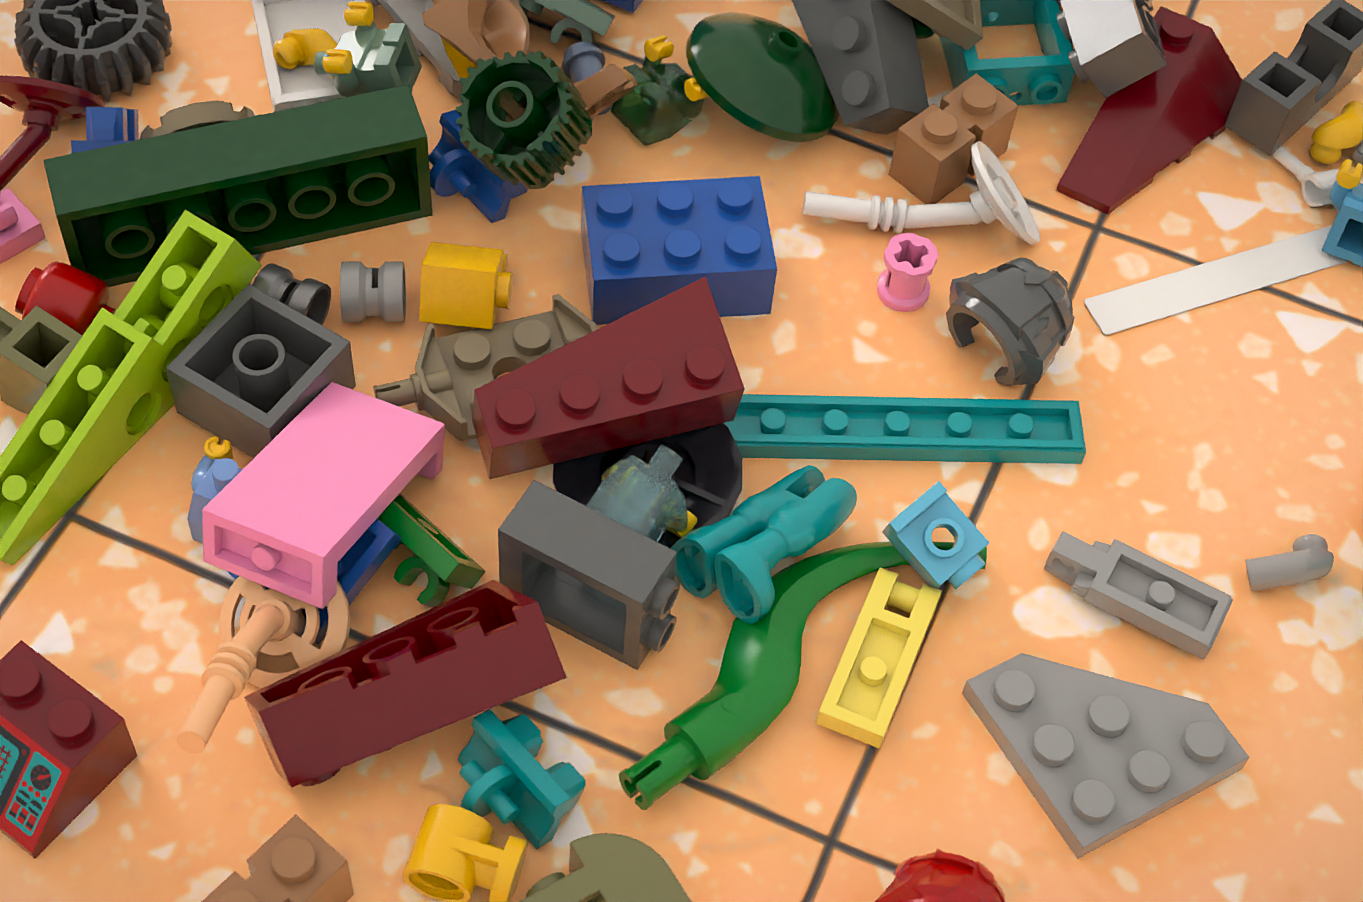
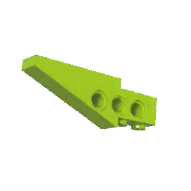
[0,210,262,565]

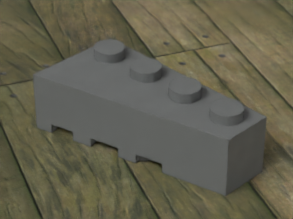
[792,0,929,135]
[1055,0,1167,98]

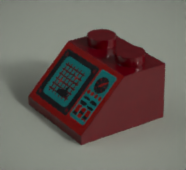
[0,640,138,859]

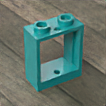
[940,0,1075,106]

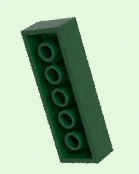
[43,84,433,287]

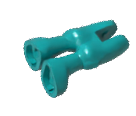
[670,465,857,624]

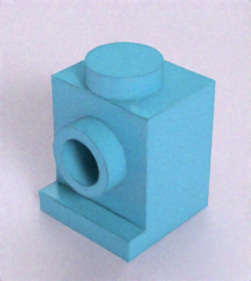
[882,481,990,589]

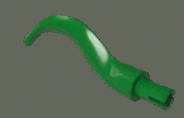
[618,541,987,810]

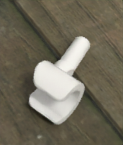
[1273,147,1339,207]

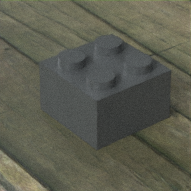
[166,284,356,458]

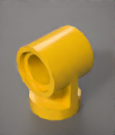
[402,804,529,902]

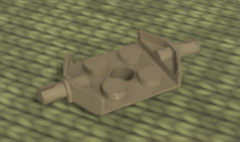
[373,294,598,441]

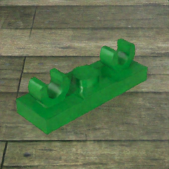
[378,493,486,607]

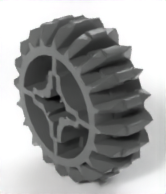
[14,0,172,102]

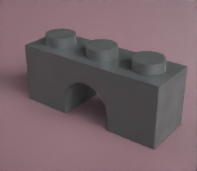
[1225,0,1363,156]

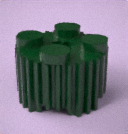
[456,51,592,190]

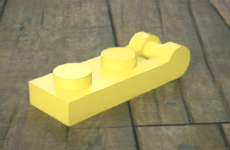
[816,567,942,749]

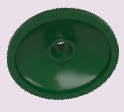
[686,12,839,142]

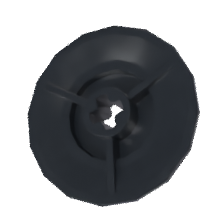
[552,423,742,548]

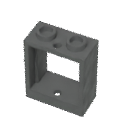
[498,480,680,670]

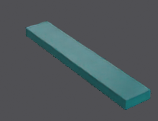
[724,394,1086,464]

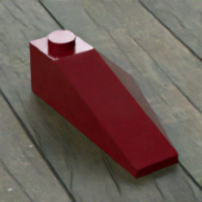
[1056,6,1242,215]

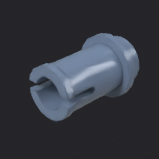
[561,41,617,115]

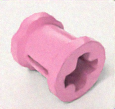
[877,233,938,312]

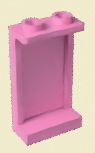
[202,382,445,609]

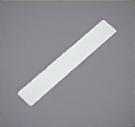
[1084,226,1349,335]

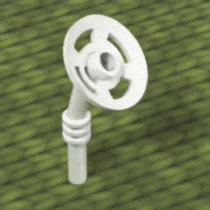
[802,141,1040,245]

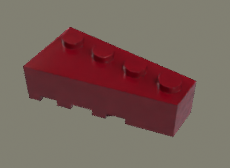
[472,276,745,479]
[244,579,567,788]

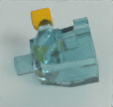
[587,445,697,542]

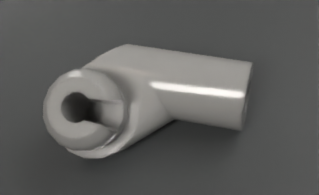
[1245,534,1334,592]

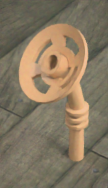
[177,576,351,753]

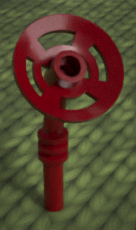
[0,75,105,191]

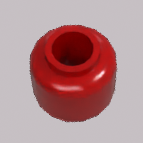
[15,261,116,336]

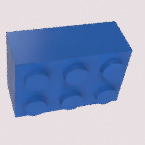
[581,176,777,325]

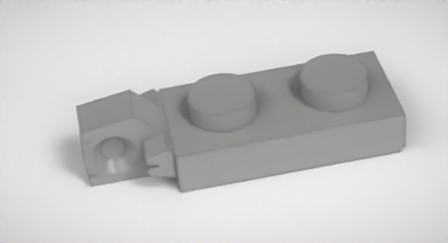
[1044,531,1234,660]

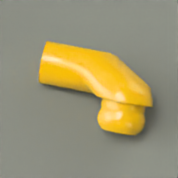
[273,28,338,80]
[1310,101,1363,164]

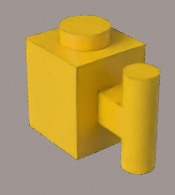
[419,242,513,329]

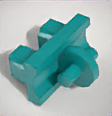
[457,709,586,849]

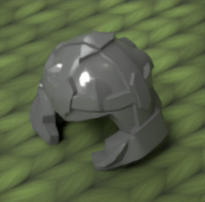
[946,258,1075,385]

